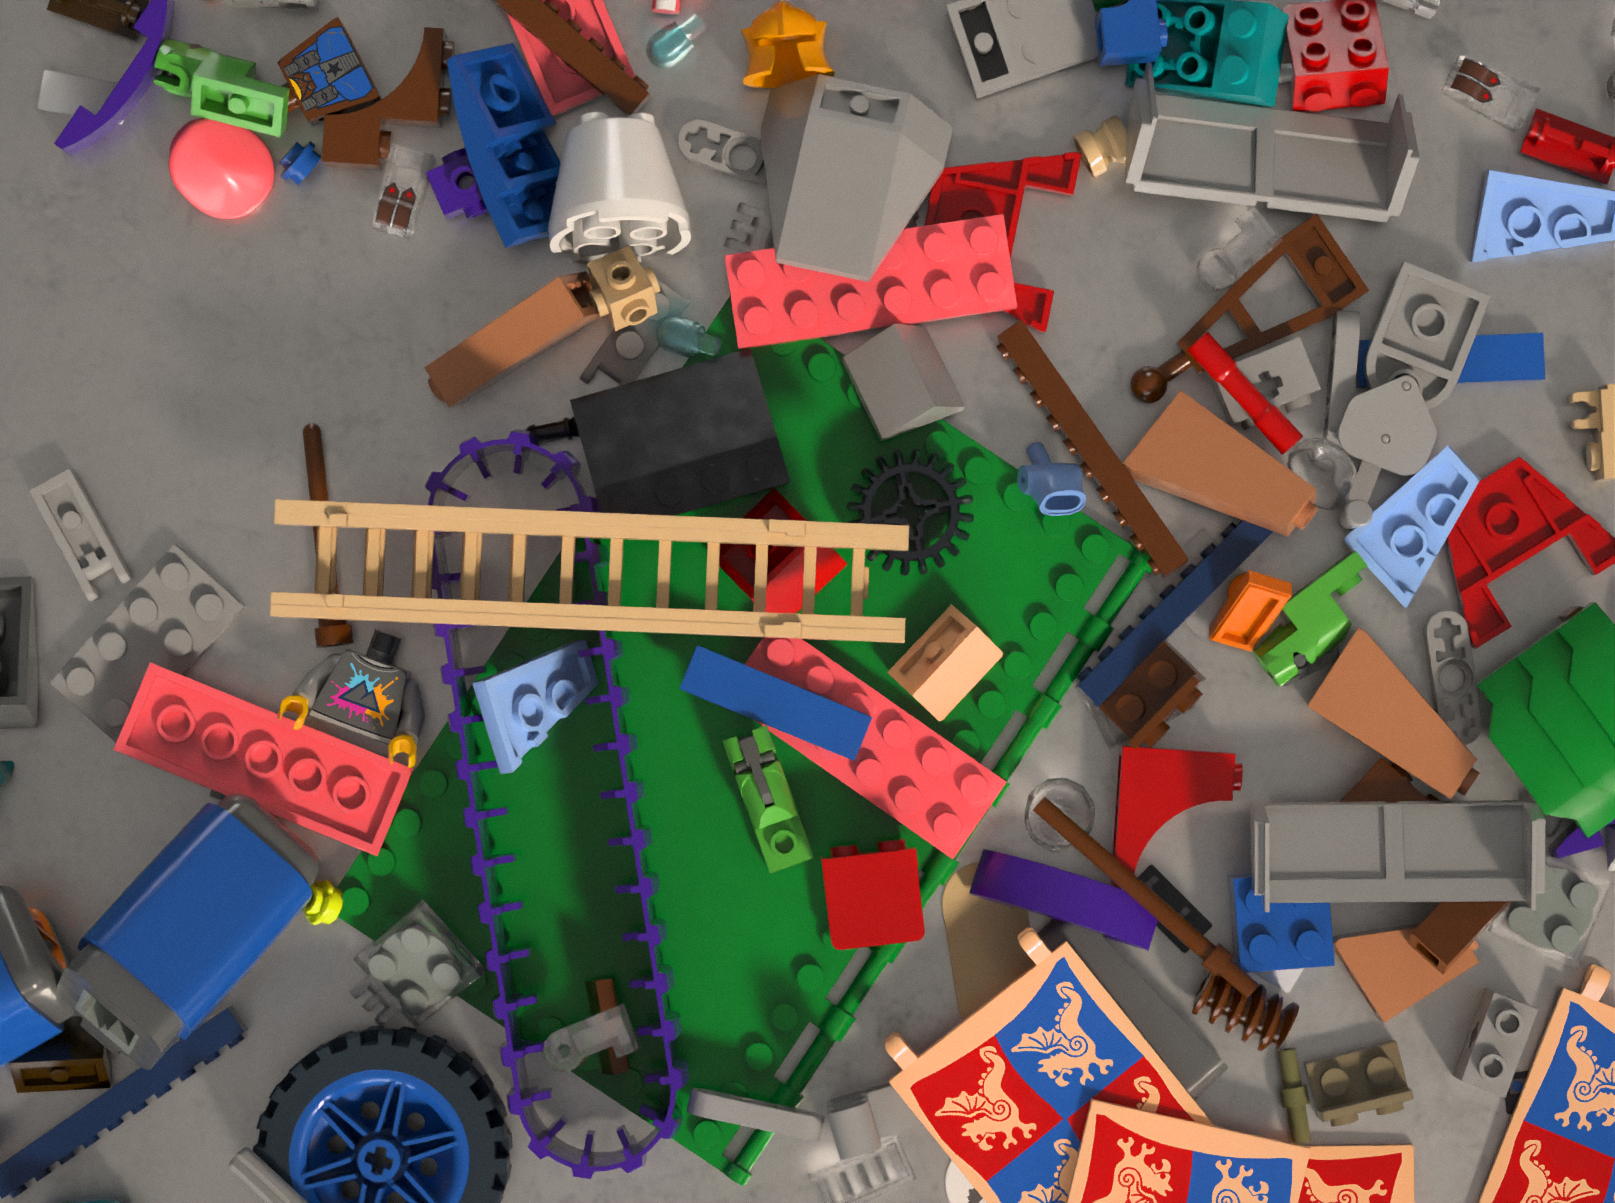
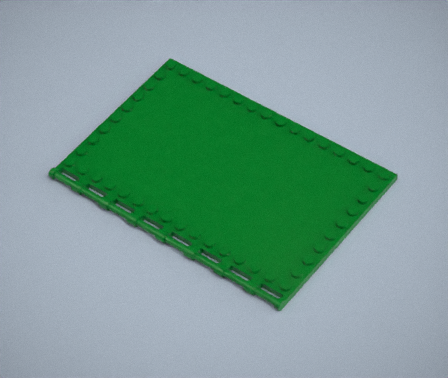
[337,296,1152,1187]

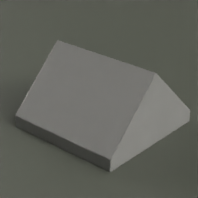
[841,323,965,442]

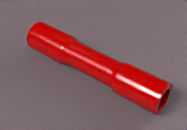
[1187,332,1303,455]

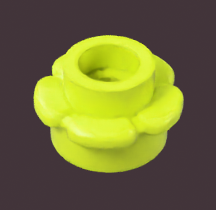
[302,880,343,925]

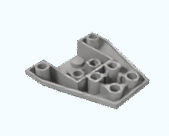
[761,74,953,282]

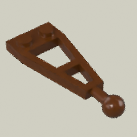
[1130,214,1370,403]

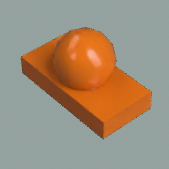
[1209,570,1292,652]

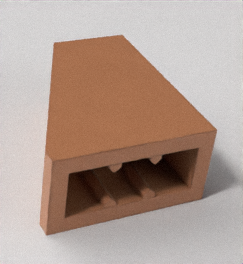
[1333,923,1479,1023]

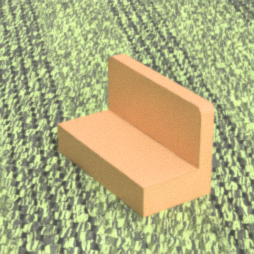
[887,604,1003,721]

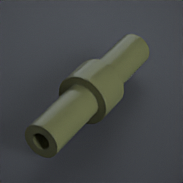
[1277,1048,1311,1144]

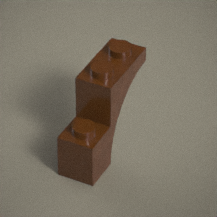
[322,27,455,171]

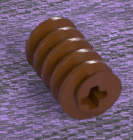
[1192,971,1300,1052]

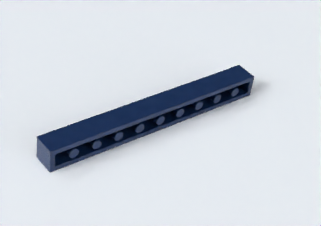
[1075,520,1274,707]
[0,1005,248,1199]

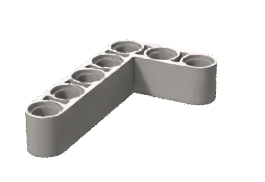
[826,1082,924,1159]

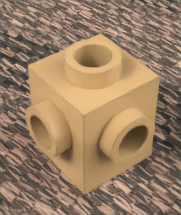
[587,245,660,331]

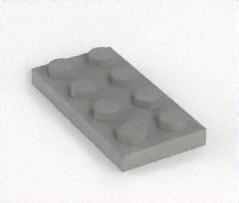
[49,544,246,743]

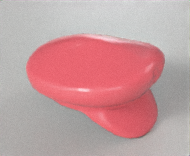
[168,118,274,219]

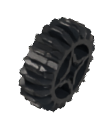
[847,448,974,576]

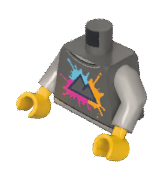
[277,629,425,768]

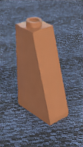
[424,271,599,407]
[1123,390,1318,537]
[1307,627,1480,799]

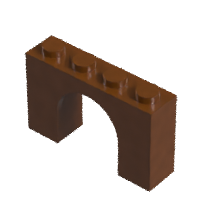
[1339,758,1512,975]

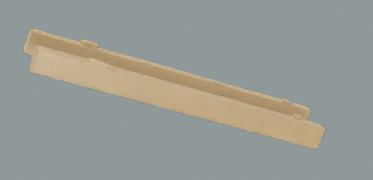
[270,499,909,643]

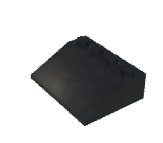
[570,348,790,516]

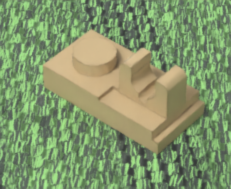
[1569,384,1615,481]

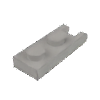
[579,279,690,386]
[29,468,132,602]

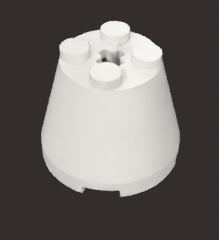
[548,112,691,265]

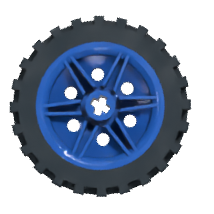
[253,1025,513,1203]

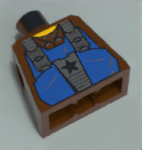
[277,17,382,126]

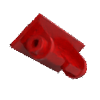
[1520,108,1615,185]

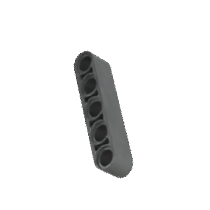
[1037,919,1229,1100]

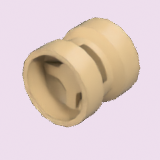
[1073,115,1127,178]

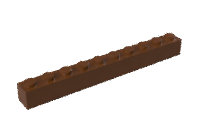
[492,0,650,116]
[996,320,1189,578]

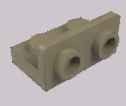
[1303,1040,1414,1127]

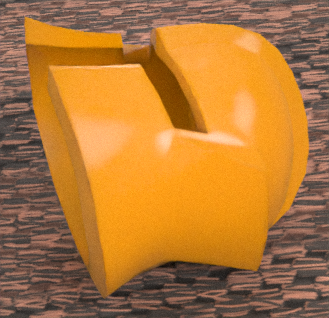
[741,0,835,89]

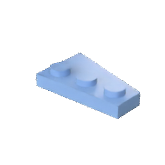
[1469,169,1615,262]
[1343,445,1481,609]
[472,639,599,774]

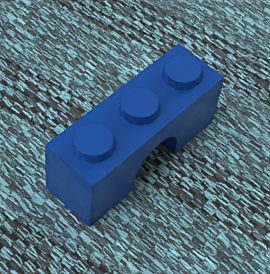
[1095,0,1168,66]

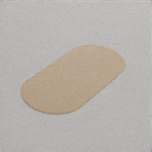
[942,862,1035,1020]

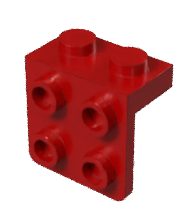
[1283,0,1389,112]
[821,839,925,950]

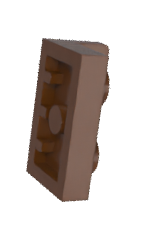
[1099,640,1206,749]

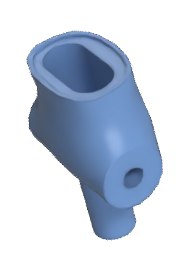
[1017,442,1086,516]

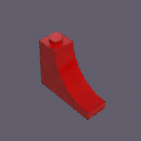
[1110,745,1243,888]

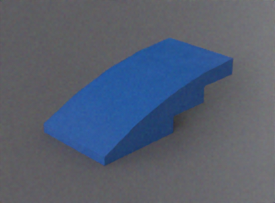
[447,43,561,248]

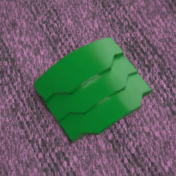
[1476,602,1615,838]

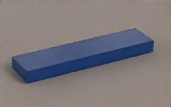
[1356,333,1545,388]
[679,645,872,761]

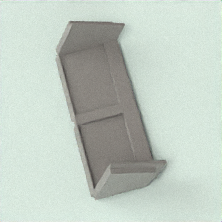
[1125,62,1420,222]
[1250,800,1546,912]

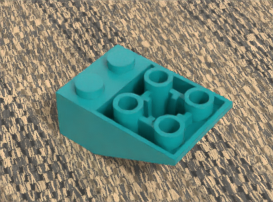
[1125,0,1289,107]

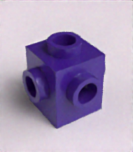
[426,148,488,220]

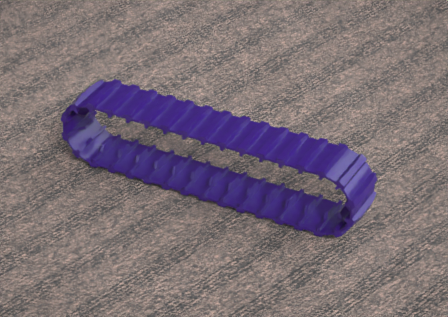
[425,429,690,1179]

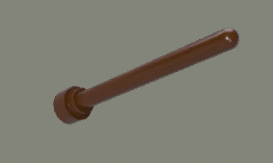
[303,423,354,648]

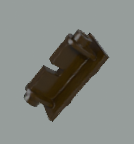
[47,0,149,40]

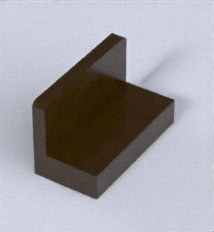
[9,1016,112,1093]

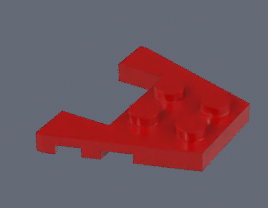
[924,152,1082,333]
[1446,457,1615,649]

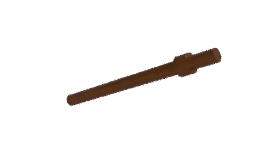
[1033,797,1259,998]

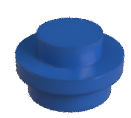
[279,141,322,185]

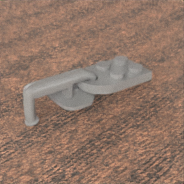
[1338,261,1491,529]

